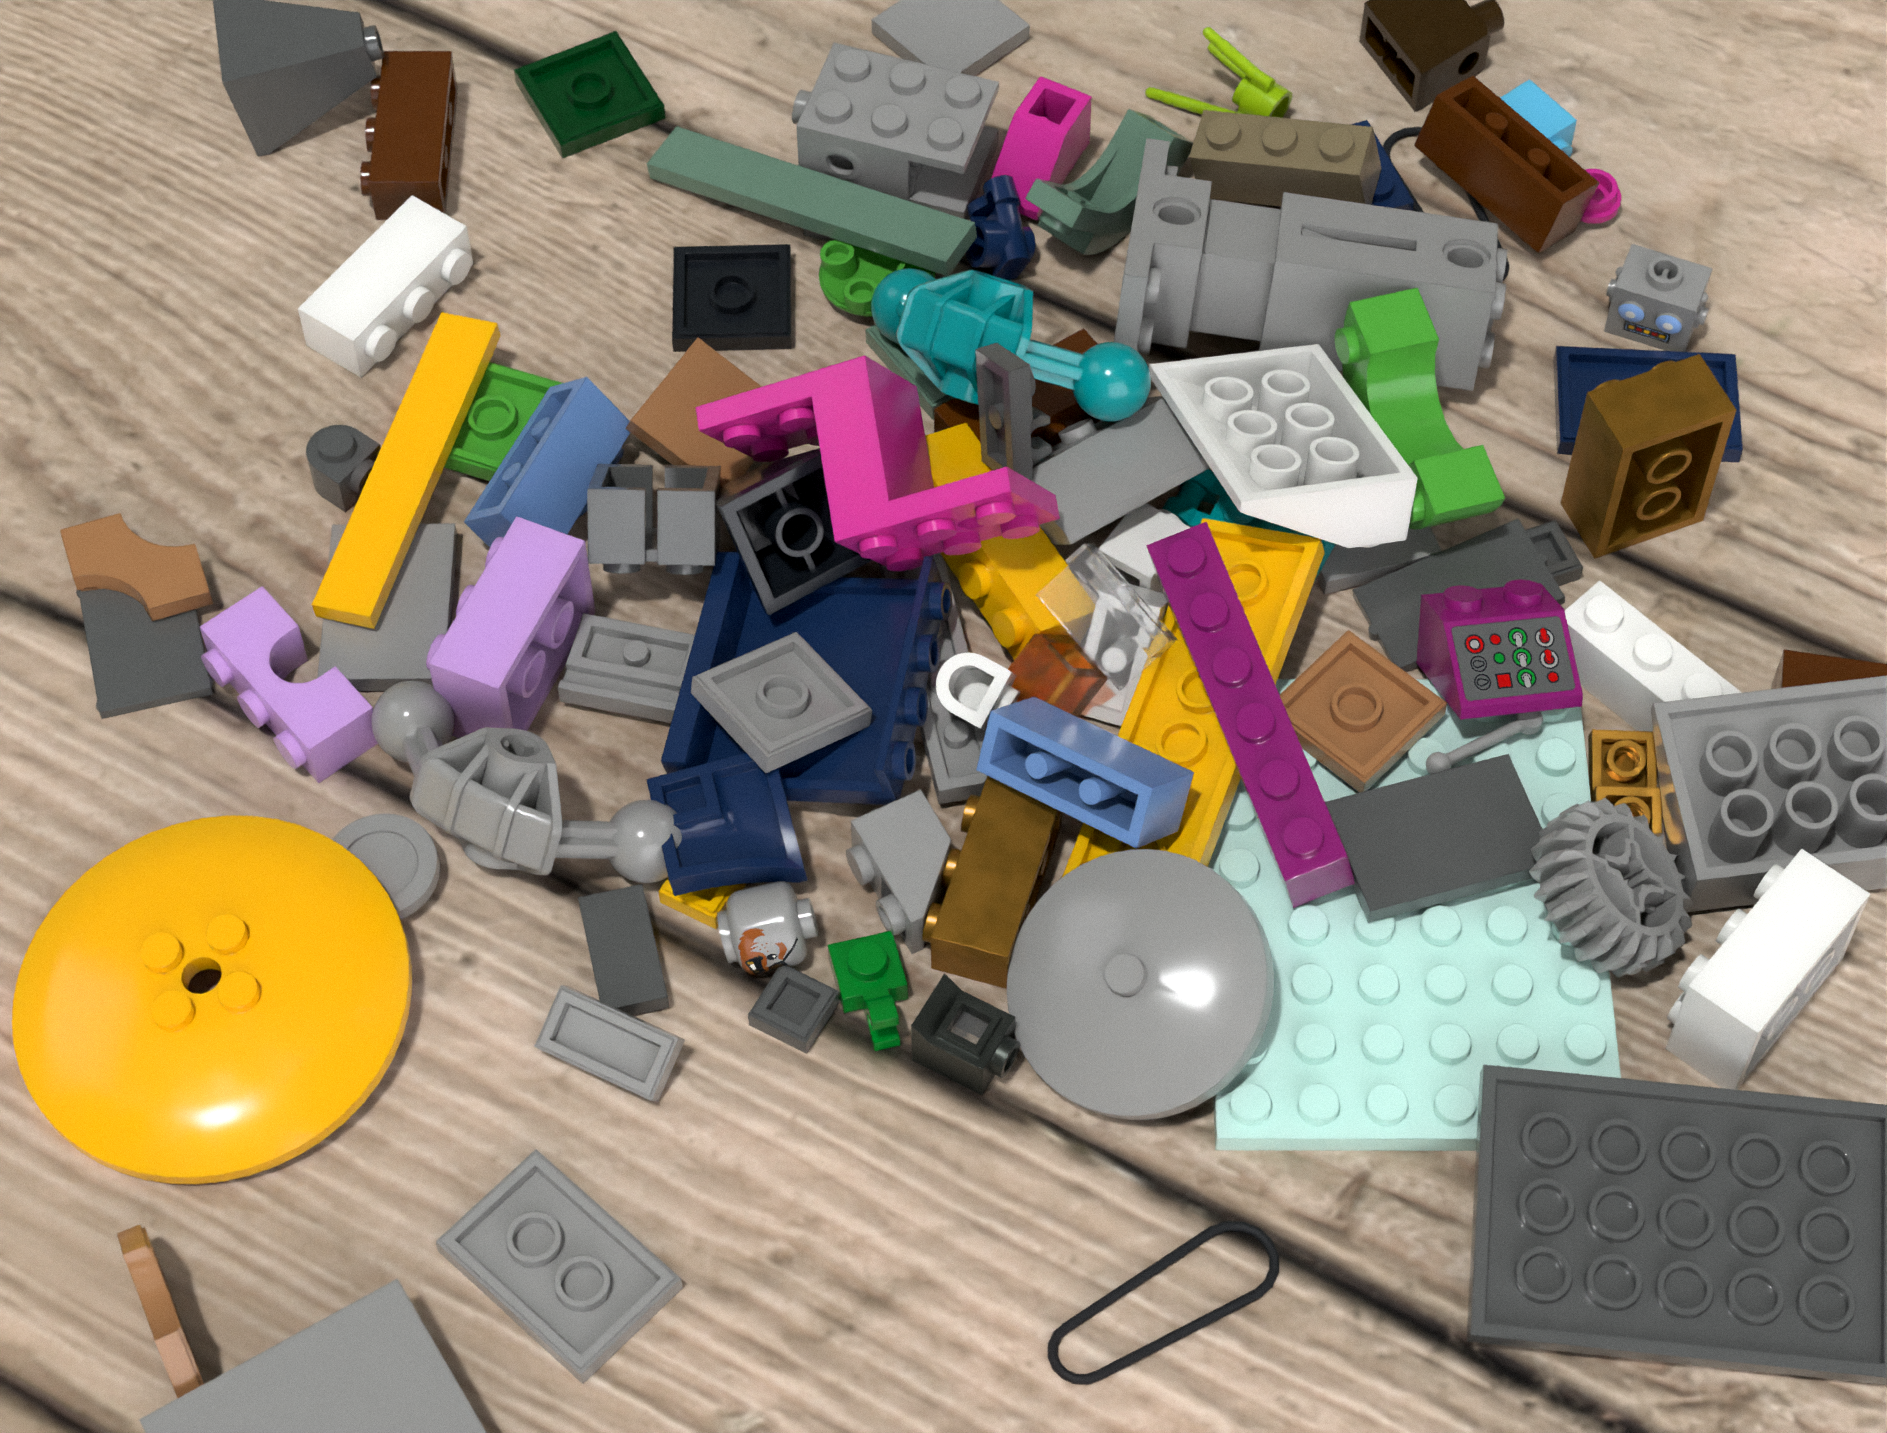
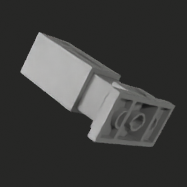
[1114,138,1507,391]

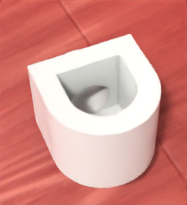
[936,652,1020,732]

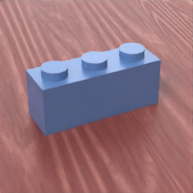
[464,377,630,547]
[976,697,1194,848]

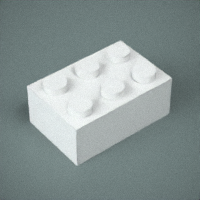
[1665,849,1870,1090]

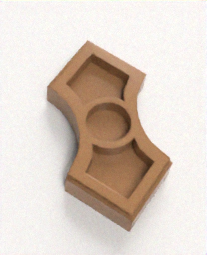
[60,513,213,621]
[117,1224,204,1398]

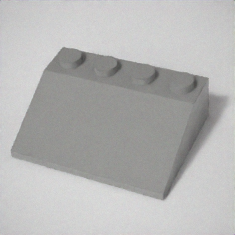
[1651,676,1887,912]

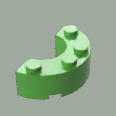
[1335,288,1505,530]

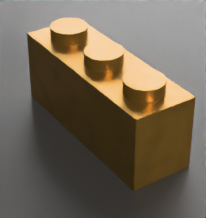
[922,776,1063,989]

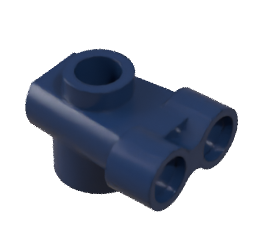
[965,175,1035,280]

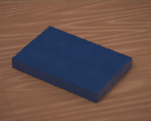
[1553,346,1743,463]

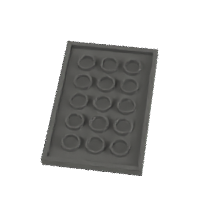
[1467,1064,1887,1385]

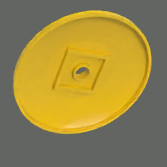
[12,815,412,1184]

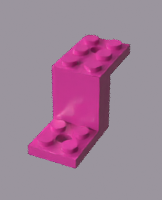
[695,355,1060,571]

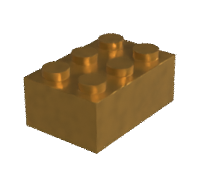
[1560,354,1736,559]

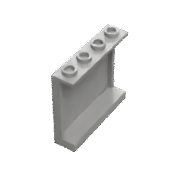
[139,1278,487,1433]

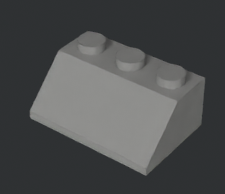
[1031,396,1210,545]

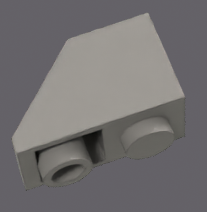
[846,789,951,954]

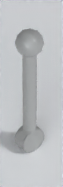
[1426,711,1543,774]

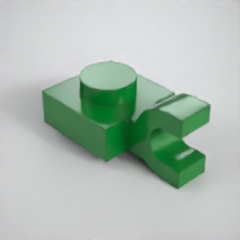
[828,931,908,1051]

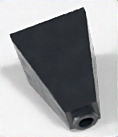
[716,448,872,615]

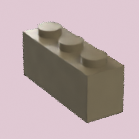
[1189,110,1381,207]

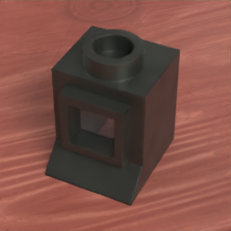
[911,973,1020,1095]

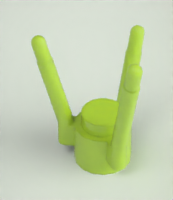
[1145,27,1292,118]

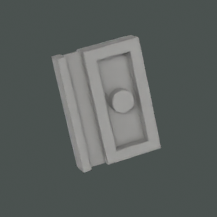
[558,613,695,723]

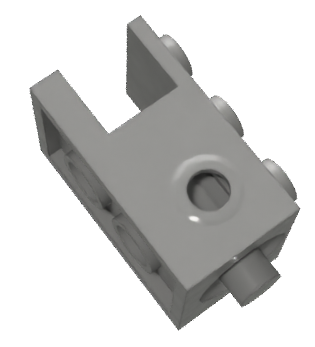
[792,43,999,220]

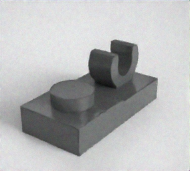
[975,343,1052,480]

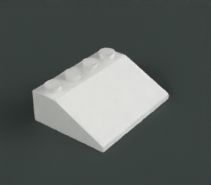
[1149,344,1418,548]

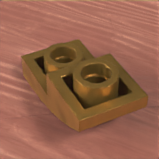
[1588,729,1662,834]

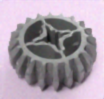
[1529,798,1694,978]

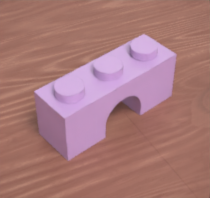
[200,586,378,783]

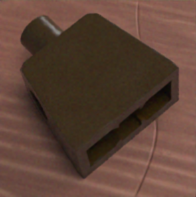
[1359,0,1504,112]

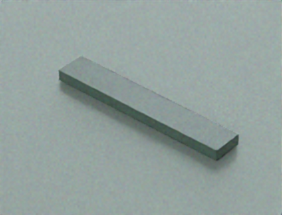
[647,126,977,276]

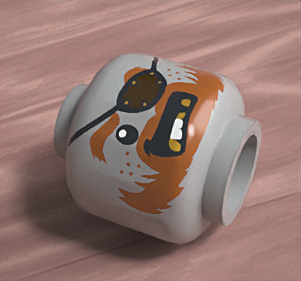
[717,881,818,974]

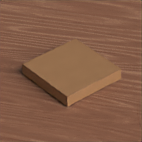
[625,338,762,486]
[1280,630,1447,793]

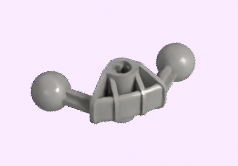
[371,681,682,883]

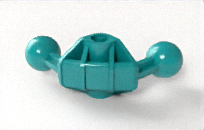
[871,268,1151,422]

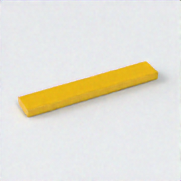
[312,312,501,629]

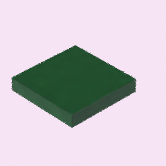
[514,31,666,159]

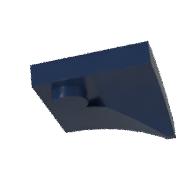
[646,753,808,896]

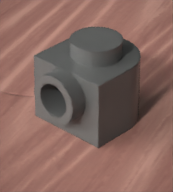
[306,425,381,513]

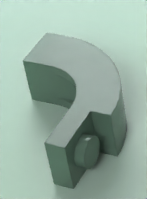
[1025,109,1194,255]

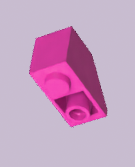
[991,76,1092,220]

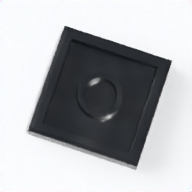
[672,244,792,352]

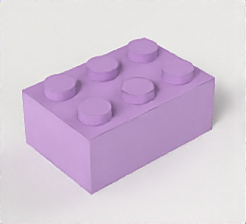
[426,516,596,738]

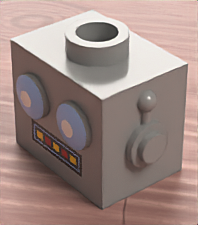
[1604,244,1712,352]

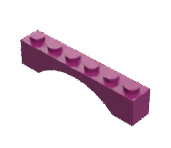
[1146,522,1355,908]

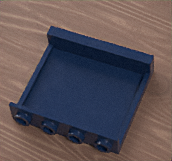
[661,552,952,805]

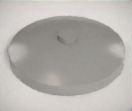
[1007,849,1274,1120]

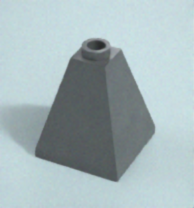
[213,0,384,157]

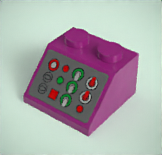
[1416,579,1583,720]

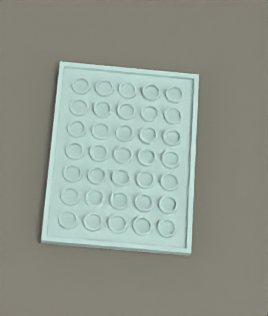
[1208,679,1621,1151]

